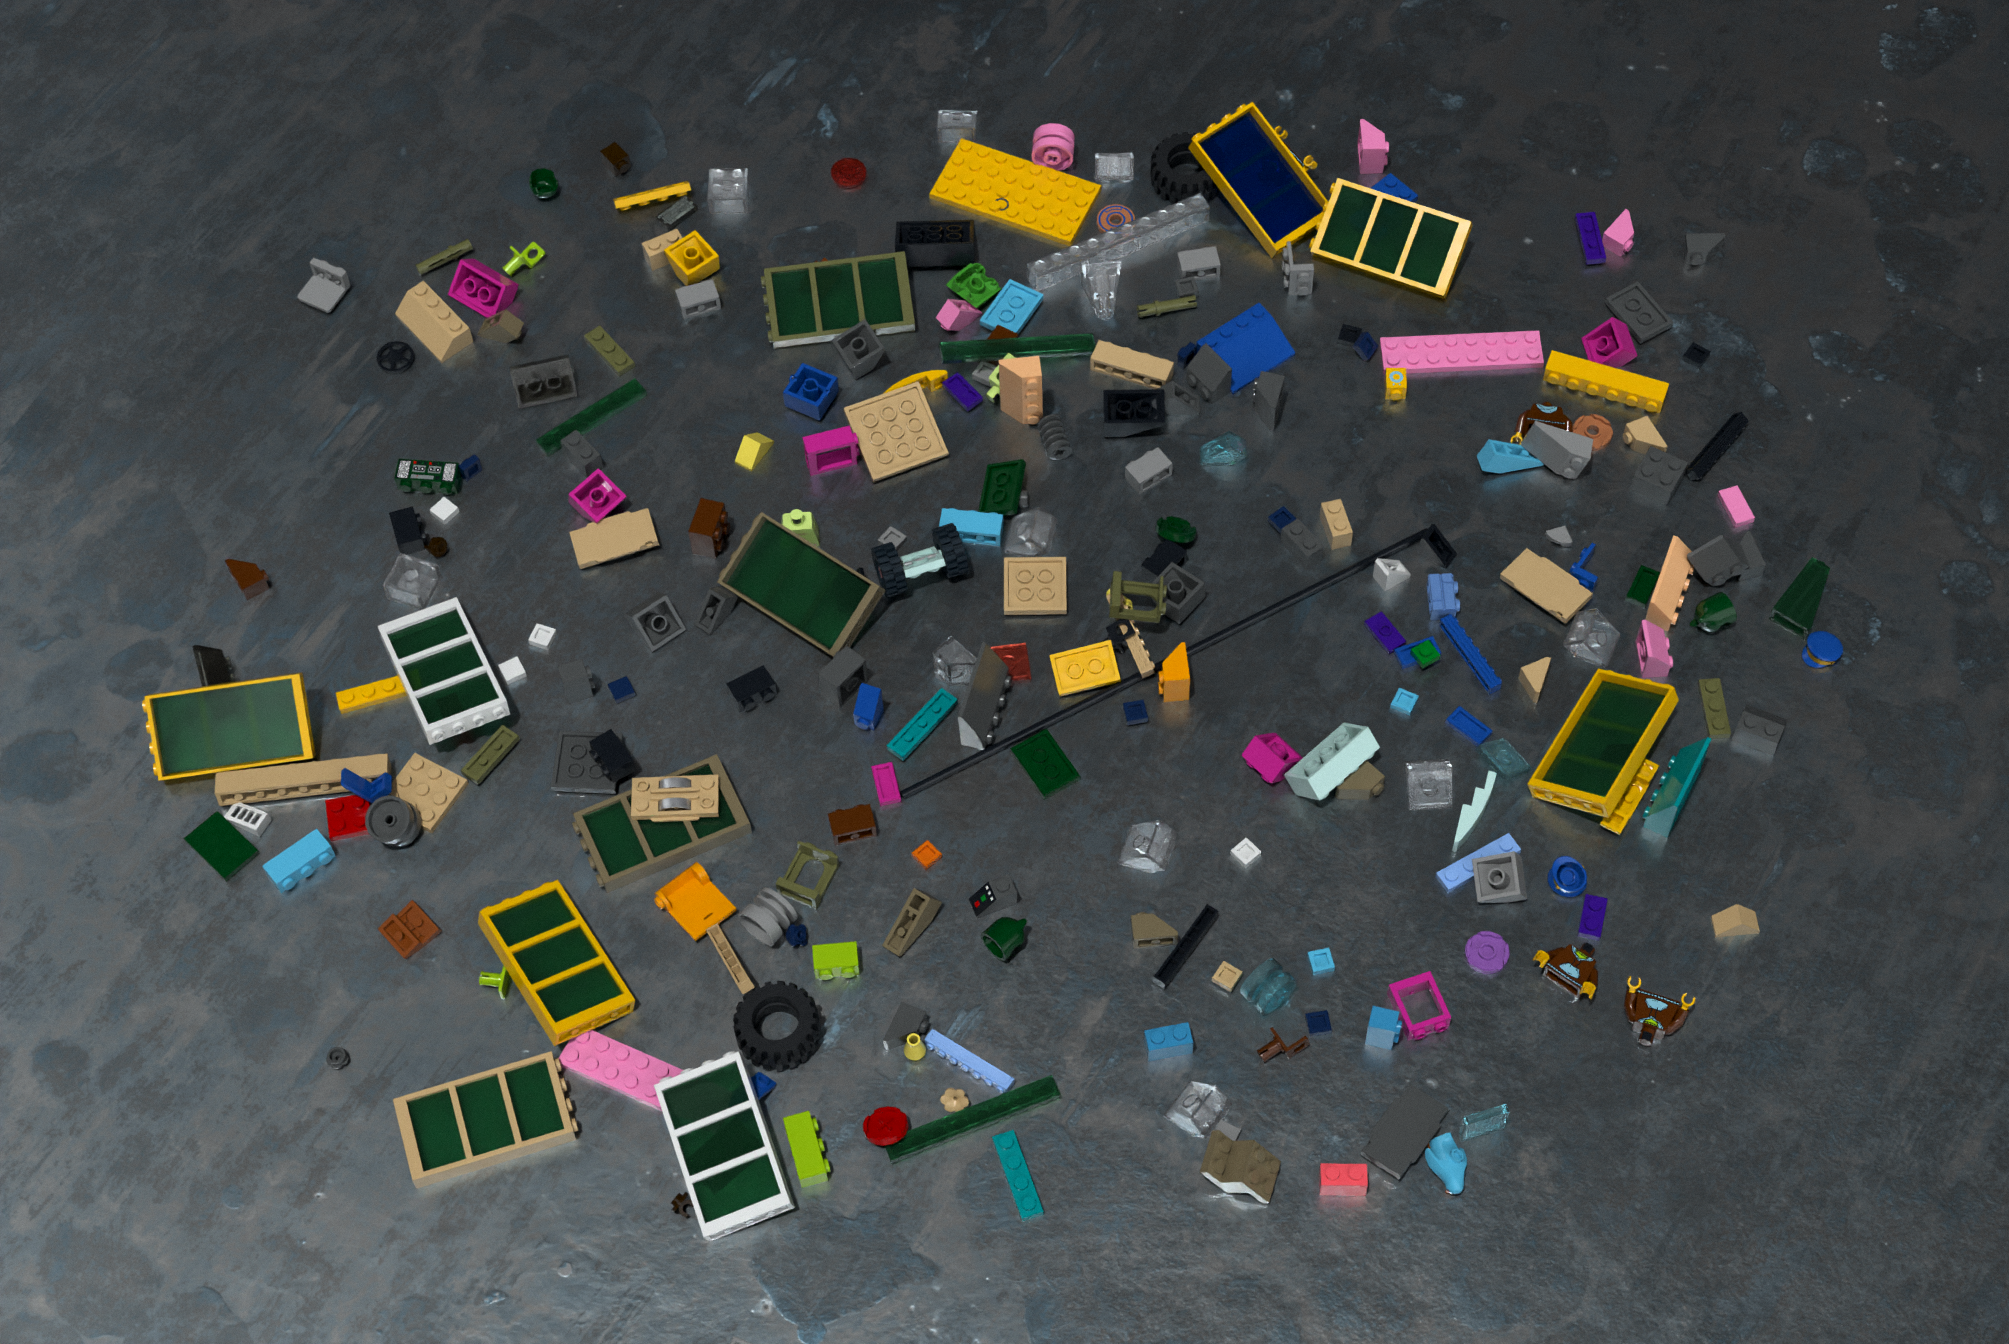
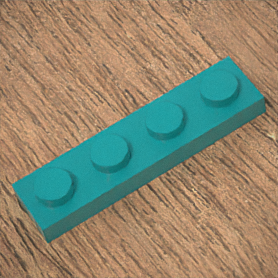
[886,688,958,761]
[992,1130,1044,1222]

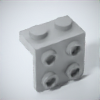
[1282,241,1314,296]
[297,257,351,313]

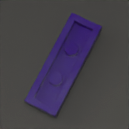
[1575,212,1606,265]

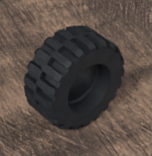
[1150,132,1224,207]
[733,981,821,1071]

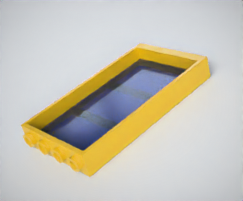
[1188,102,1336,258]

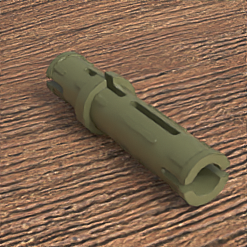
[415,239,473,276]
[1136,295,1197,318]

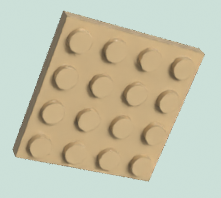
[843,381,949,482]

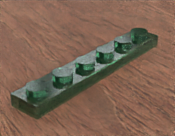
[535,378,647,457]

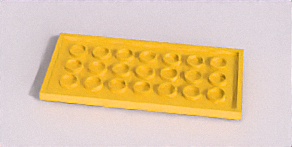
[929,138,1101,247]

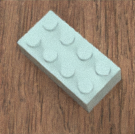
[1284,723,1380,800]

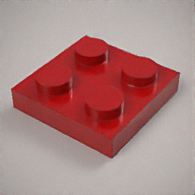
[325,795,371,842]

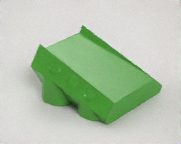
[946,263,1002,308]

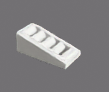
[224,802,272,837]

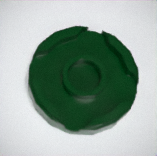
[1155,516,1196,543]

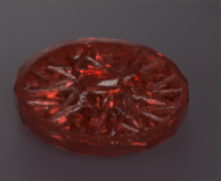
[831,158,866,188]

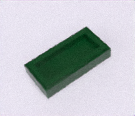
[1625,565,1660,608]

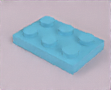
[980,279,1044,334]

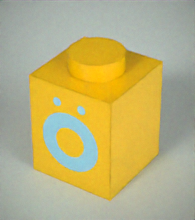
[1384,368,1407,400]

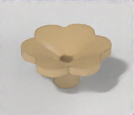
[940,1088,969,1113]

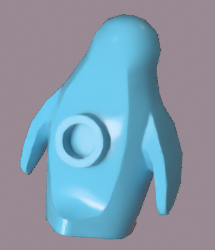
[1425,1132,1467,1194]

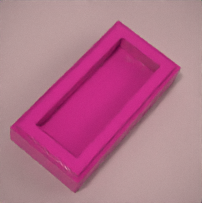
[871,762,901,807]

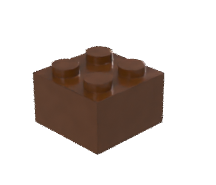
[688,498,730,559]

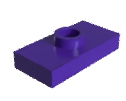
[942,372,983,412]
[1364,611,1406,655]

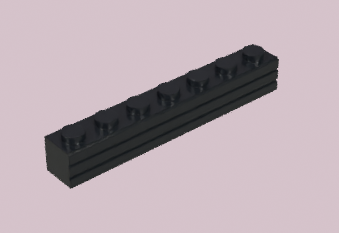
[1686,412,1749,480]
[1153,904,1218,989]

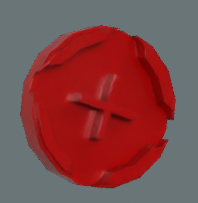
[863,1106,909,1146]

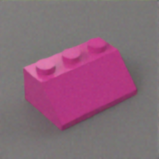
[448,259,519,318]

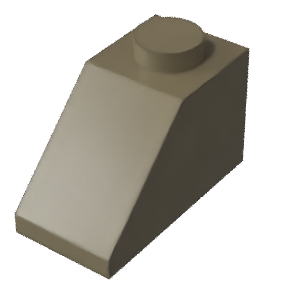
[477,309,524,343]
[1335,760,1385,800]
[1131,912,1178,949]

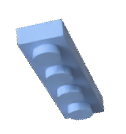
[1435,833,1521,893]

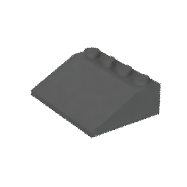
[958,642,1012,750]

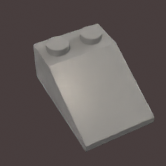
[1521,421,1593,480]

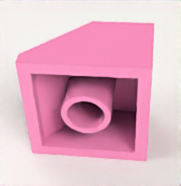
[1357,119,1389,174]
[1635,620,1673,678]

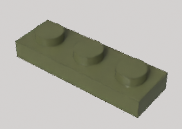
[584,325,635,377]
[1697,678,1731,739]
[461,725,520,785]

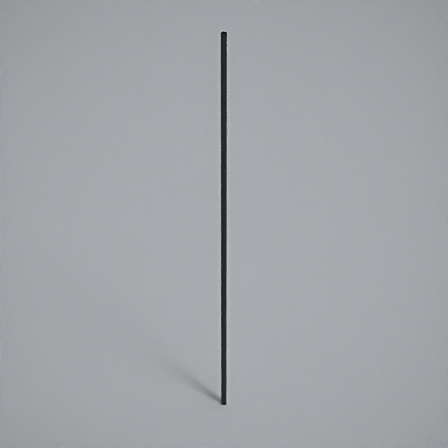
[900,528,1428,799]

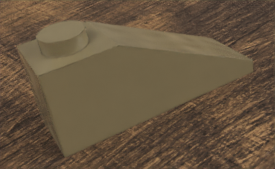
[882,888,942,957]

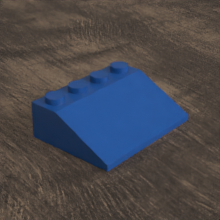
[1196,303,1295,394]

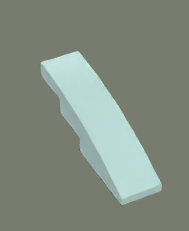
[1452,771,1497,852]

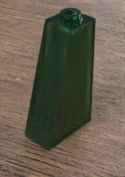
[1769,557,1830,641]

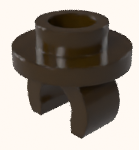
[424,537,447,557]
[670,1192,694,1217]

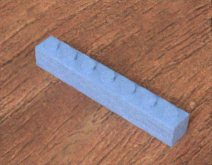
[924,1029,1015,1095]

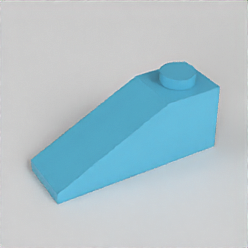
[1477,439,1544,474]

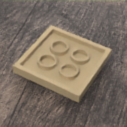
[1004,557,1067,615]
[388,753,469,833]

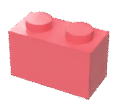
[1319,1163,1368,1196]

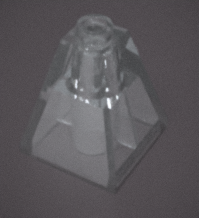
[1080,261,1121,320]

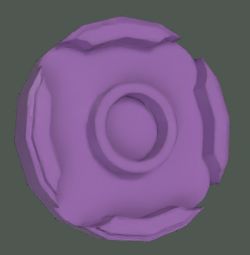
[1464,931,1510,974]

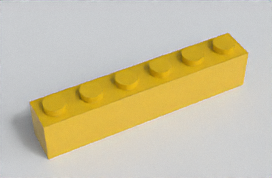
[1543,350,1669,414]

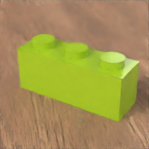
[783,1111,831,1188]

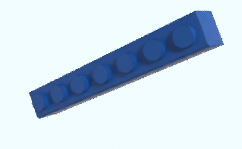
[1439,614,1502,695]

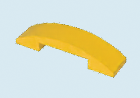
[883,370,948,394]
[1600,758,1659,835]

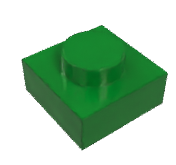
[1410,639,1440,669]

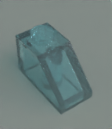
[1200,431,1247,466]

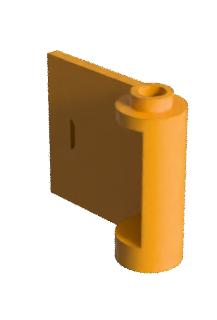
[653,862,737,941]

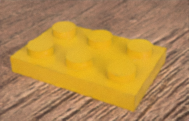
[1049,640,1121,697]

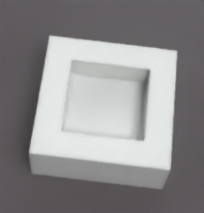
[430,497,459,525]
[528,623,557,650]
[498,657,527,685]
[1230,838,1261,869]

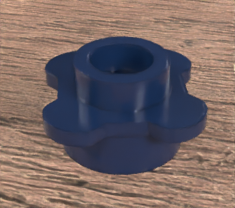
[786,924,807,946]

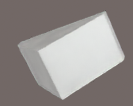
[1373,558,1411,591]

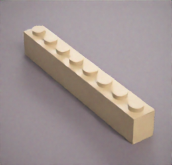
[215,753,392,806]

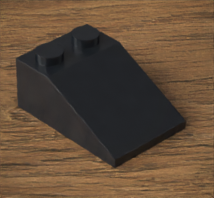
[1103,389,1165,437]

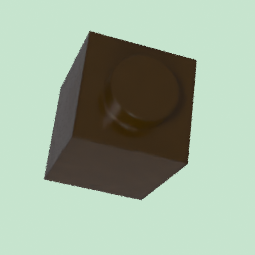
[600,142,631,177]

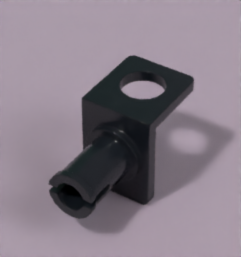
[1099,619,1135,653]

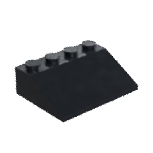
[895,220,974,269]

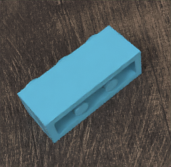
[939,508,1004,546]
[262,828,335,893]

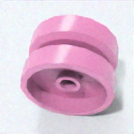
[1031,123,1075,171]

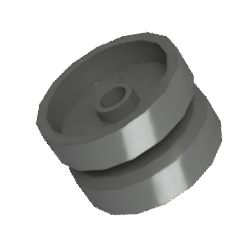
[365,795,421,847]

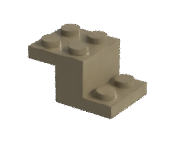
[1200,1130,1281,1203]

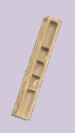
[1106,594,1155,678]
[706,923,755,994]

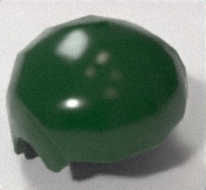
[529,168,558,199]

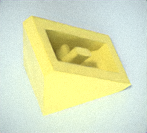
[735,432,774,472]

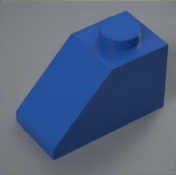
[853,683,884,731]

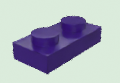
[1577,894,1608,941]

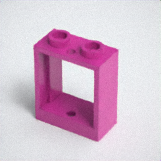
[802,425,860,476]
[1387,971,1451,1040]

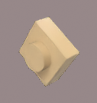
[1212,961,1243,992]

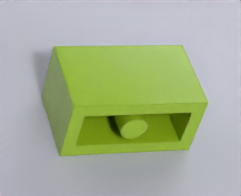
[812,941,860,980]

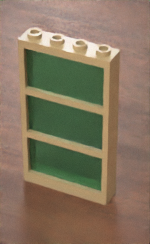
[393,1051,579,1189]

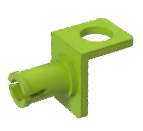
[502,242,546,276]
[479,965,532,999]

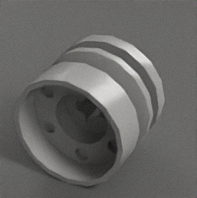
[738,887,797,946]

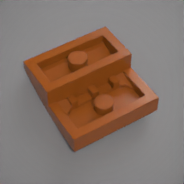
[378,900,442,959]

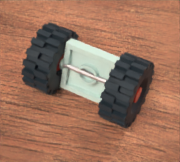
[871,523,969,598]

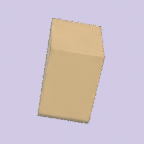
[1518,657,1551,703]
[1711,904,1760,938]

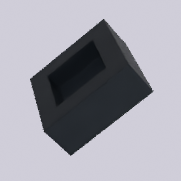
[1337,324,1362,348]
[1682,342,1711,369]

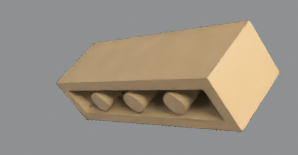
[1090,340,1174,389]

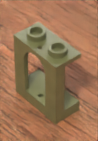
[1109,571,1167,623]
[776,841,839,909]

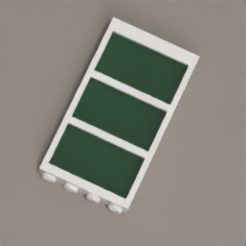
[378,597,510,745]
[654,1051,795,1242]

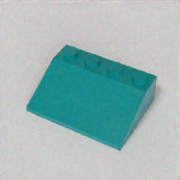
[1642,737,1711,838]

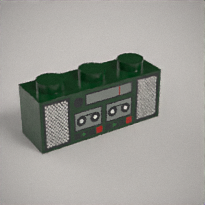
[394,459,462,495]

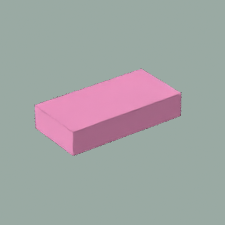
[1717,485,1755,528]

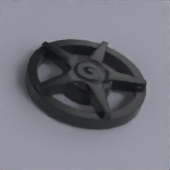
[377,341,414,374]

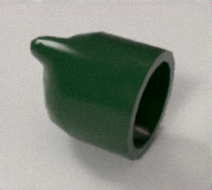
[1690,592,1737,632]
[980,917,1027,961]

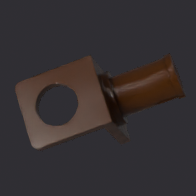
[1256,1027,1310,1063]

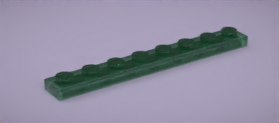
[938,333,1095,364]
[884,1075,1060,1164]

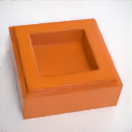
[911,840,942,870]

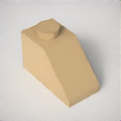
[1623,416,1668,455]

